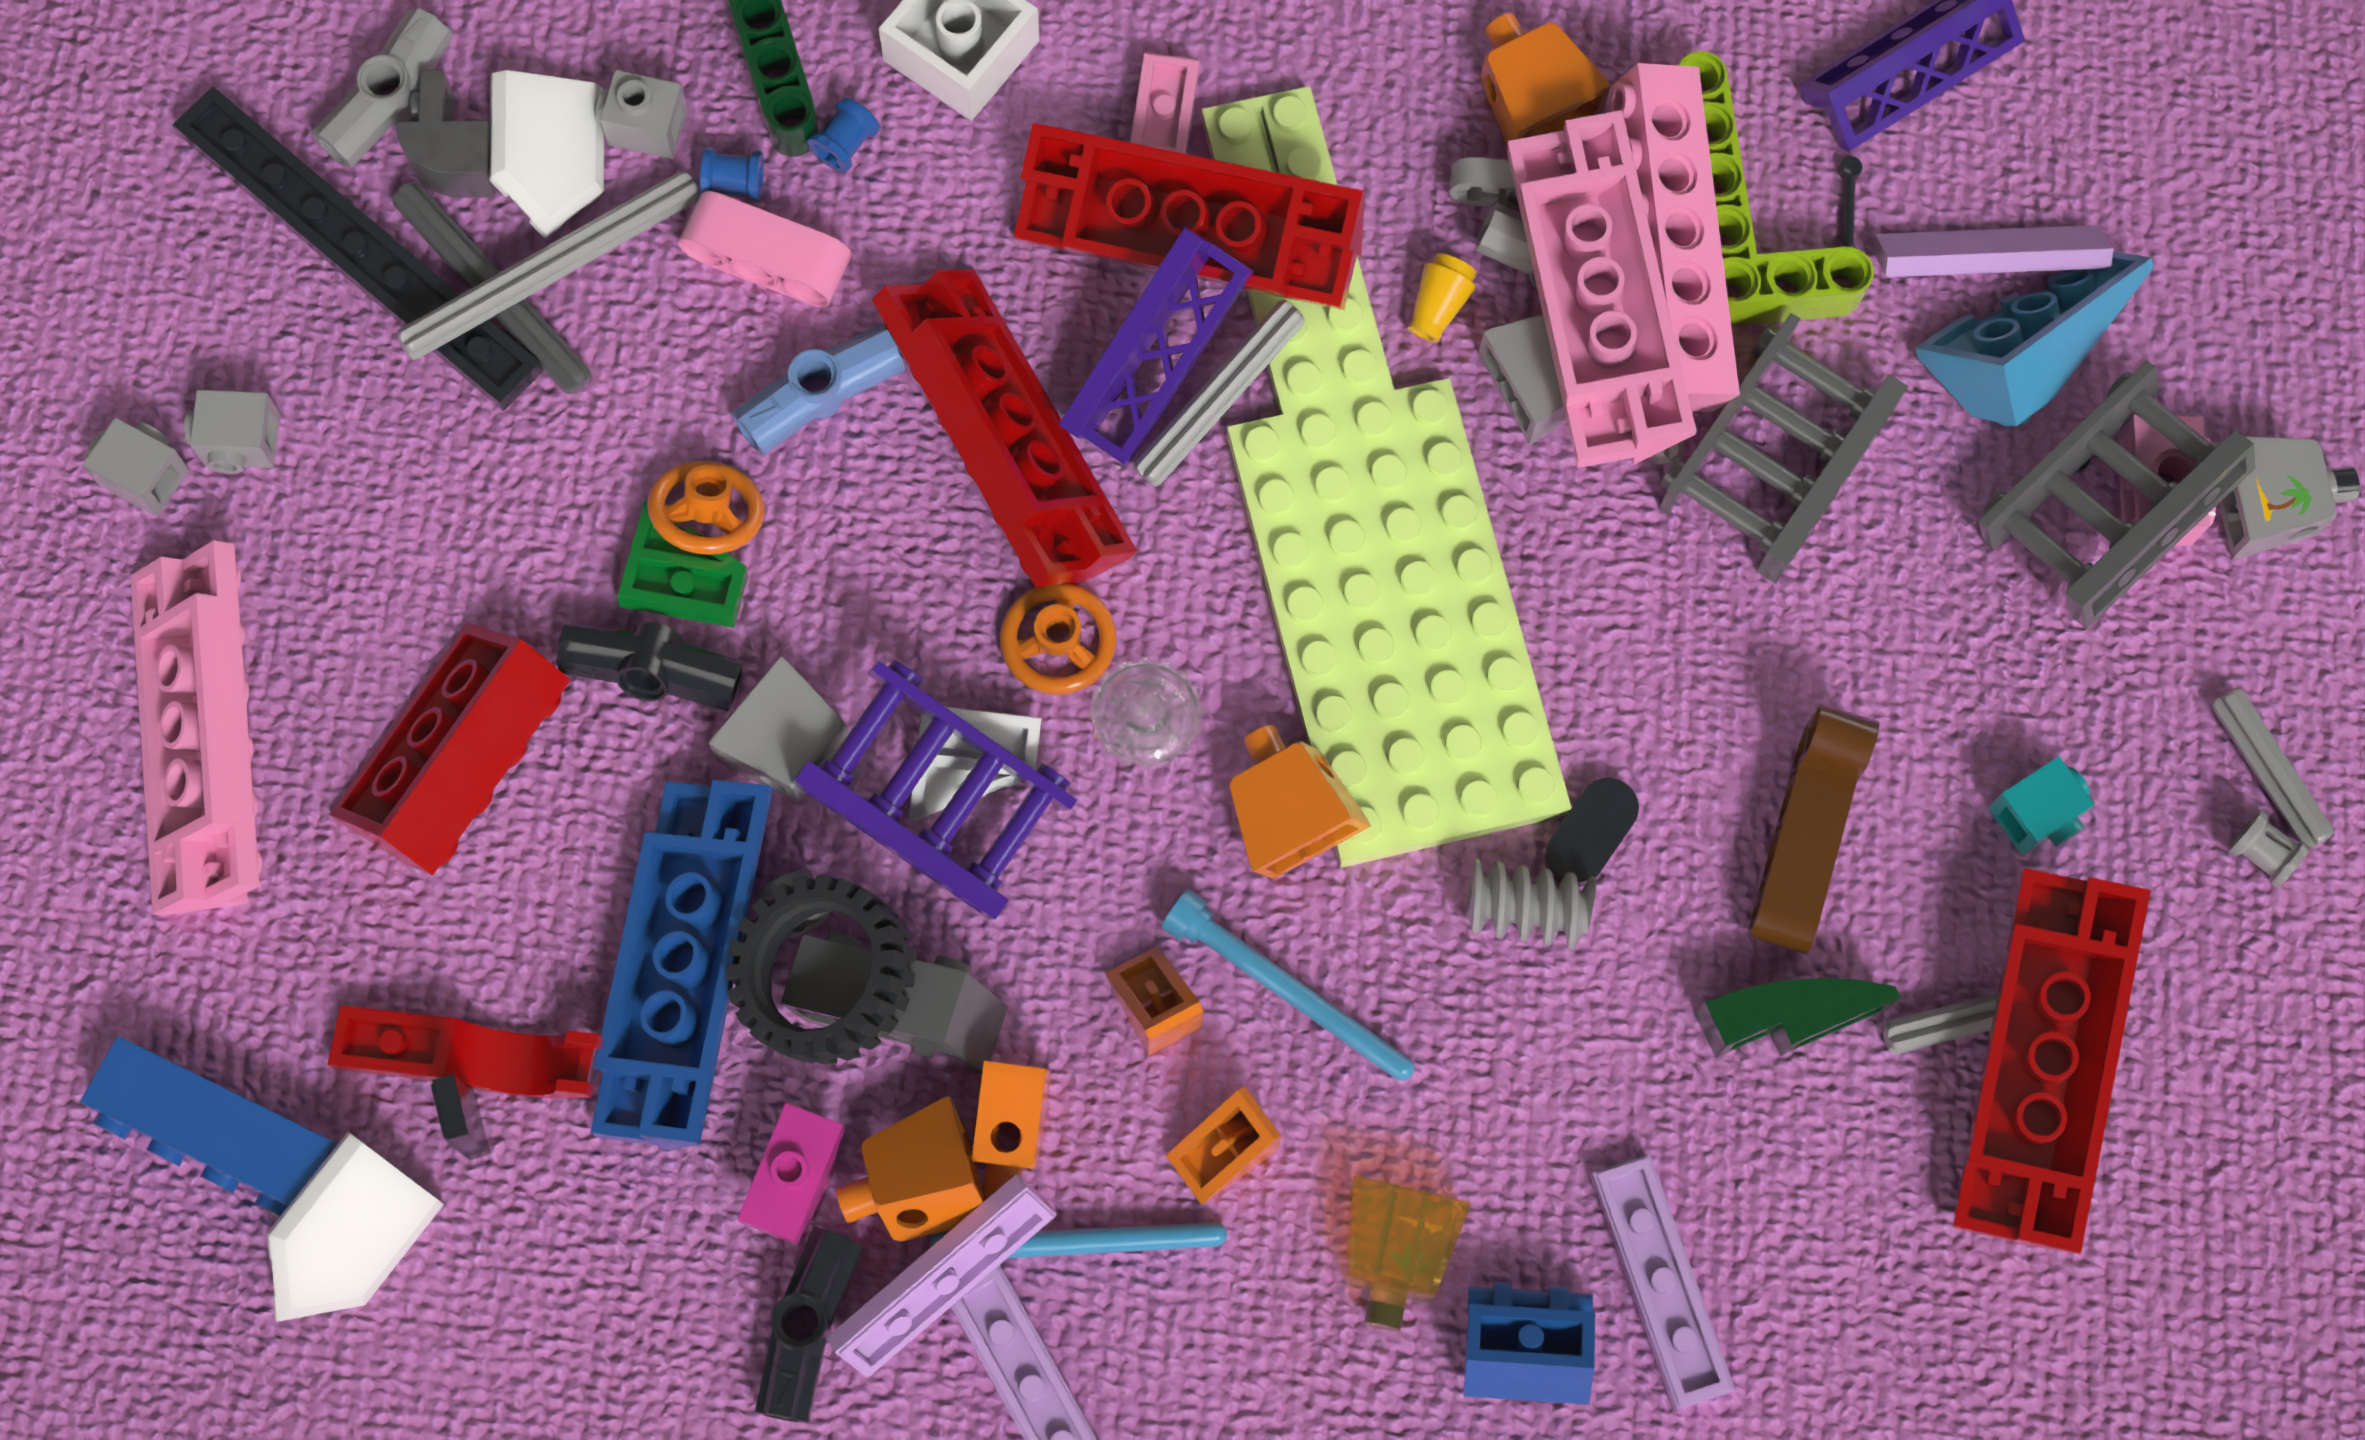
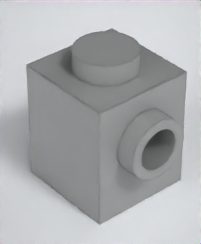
[596,70,688,159]
[184,390,281,474]
[82,417,189,517]

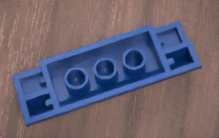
[590,780,773,1150]

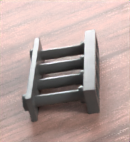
[1659,313,1909,584]
[1979,360,2256,629]

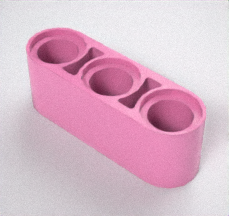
[678,191,852,307]

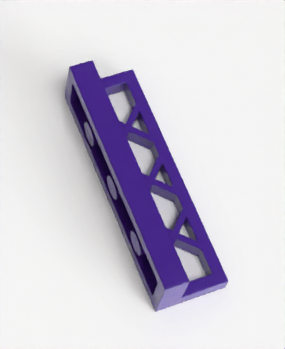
[1798,0,2025,151]
[1058,228,1254,465]

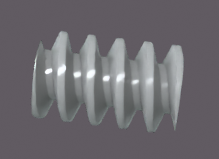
[1466,858,1596,950]

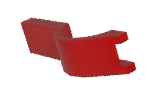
[327,1005,603,1098]

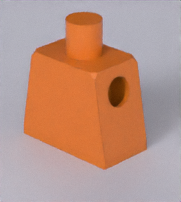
[1480,13,1611,146]
[1229,725,1371,879]
[972,1061,1051,1200]
[836,1096,986,1242]

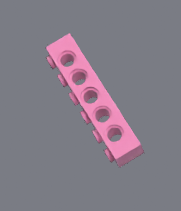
[1610,63,1740,412]

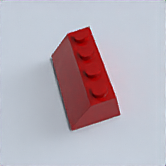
[329,623,571,876]

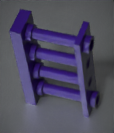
[791,659,1077,920]

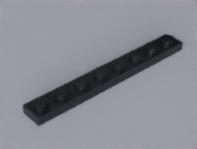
[172,86,544,411]

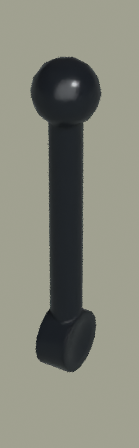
[1838,156,1863,249]

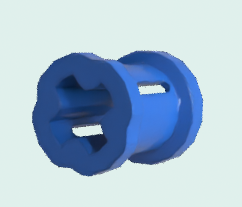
[807,97,881,174]
[700,147,764,202]

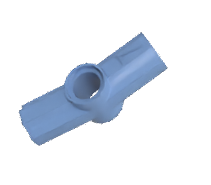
[731,323,905,456]

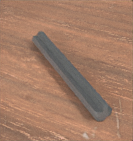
[392,182,592,394]

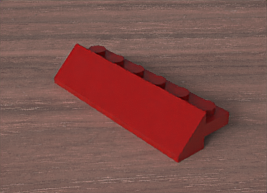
[1013,122,1365,310]
[872,269,1138,588]
[1951,868,2151,1254]

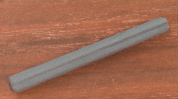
[397,171,699,359]

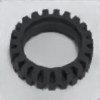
[726,875,915,1065]

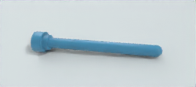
[1161,888,1414,1081]
[931,1222,1227,1258]

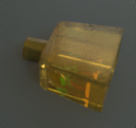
[1345,1176,1470,1332]

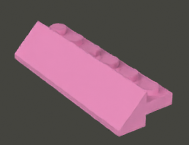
[1507,110,1697,468]
[130,540,262,915]

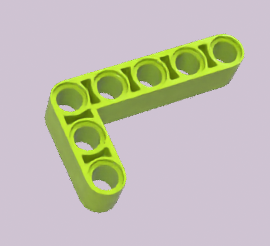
[1679,51,1874,326]

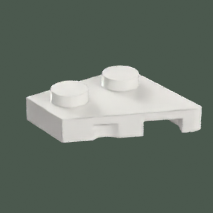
[909,707,1041,820]

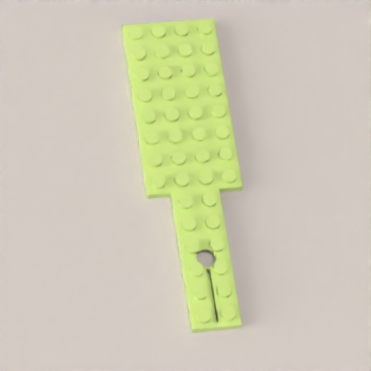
[1201,86,1571,868]

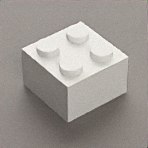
[879,0,1039,121]

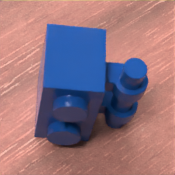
[1464,1281,1595,1405]

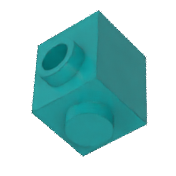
[1987,756,2095,857]

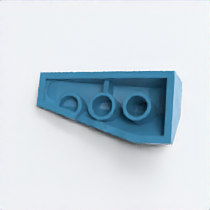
[1915,251,2154,426]

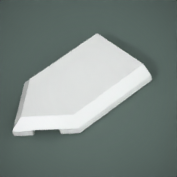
[489,70,604,239]
[267,1132,444,1322]

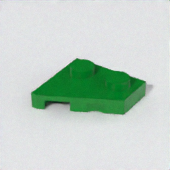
[617,500,748,628]

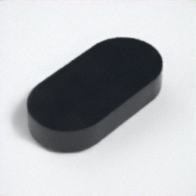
[1544,778,1639,887]

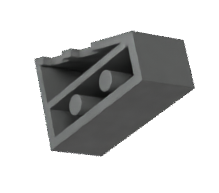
[780,932,1008,1074]

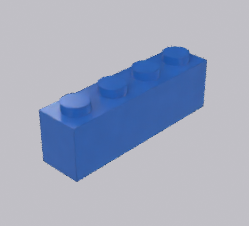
[79,1036,338,1217]

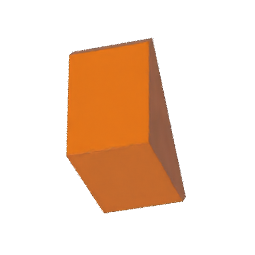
[1104,946,1204,1056]
[1165,1086,1282,1205]

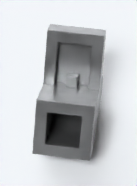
[396,70,496,198]

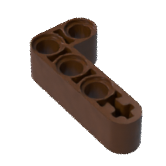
[1748,704,1880,954]

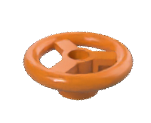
[647,461,765,555]
[1000,583,1117,695]

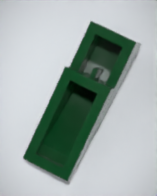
[1695,978,1901,1058]

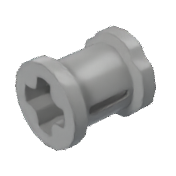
[2227,810,2310,888]

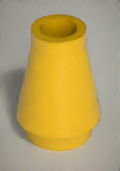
[1408,253,1477,343]

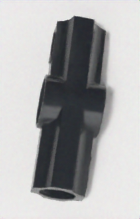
[556,622,744,711]
[754,1226,864,1424]

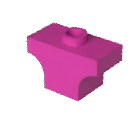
[737,1103,845,1245]

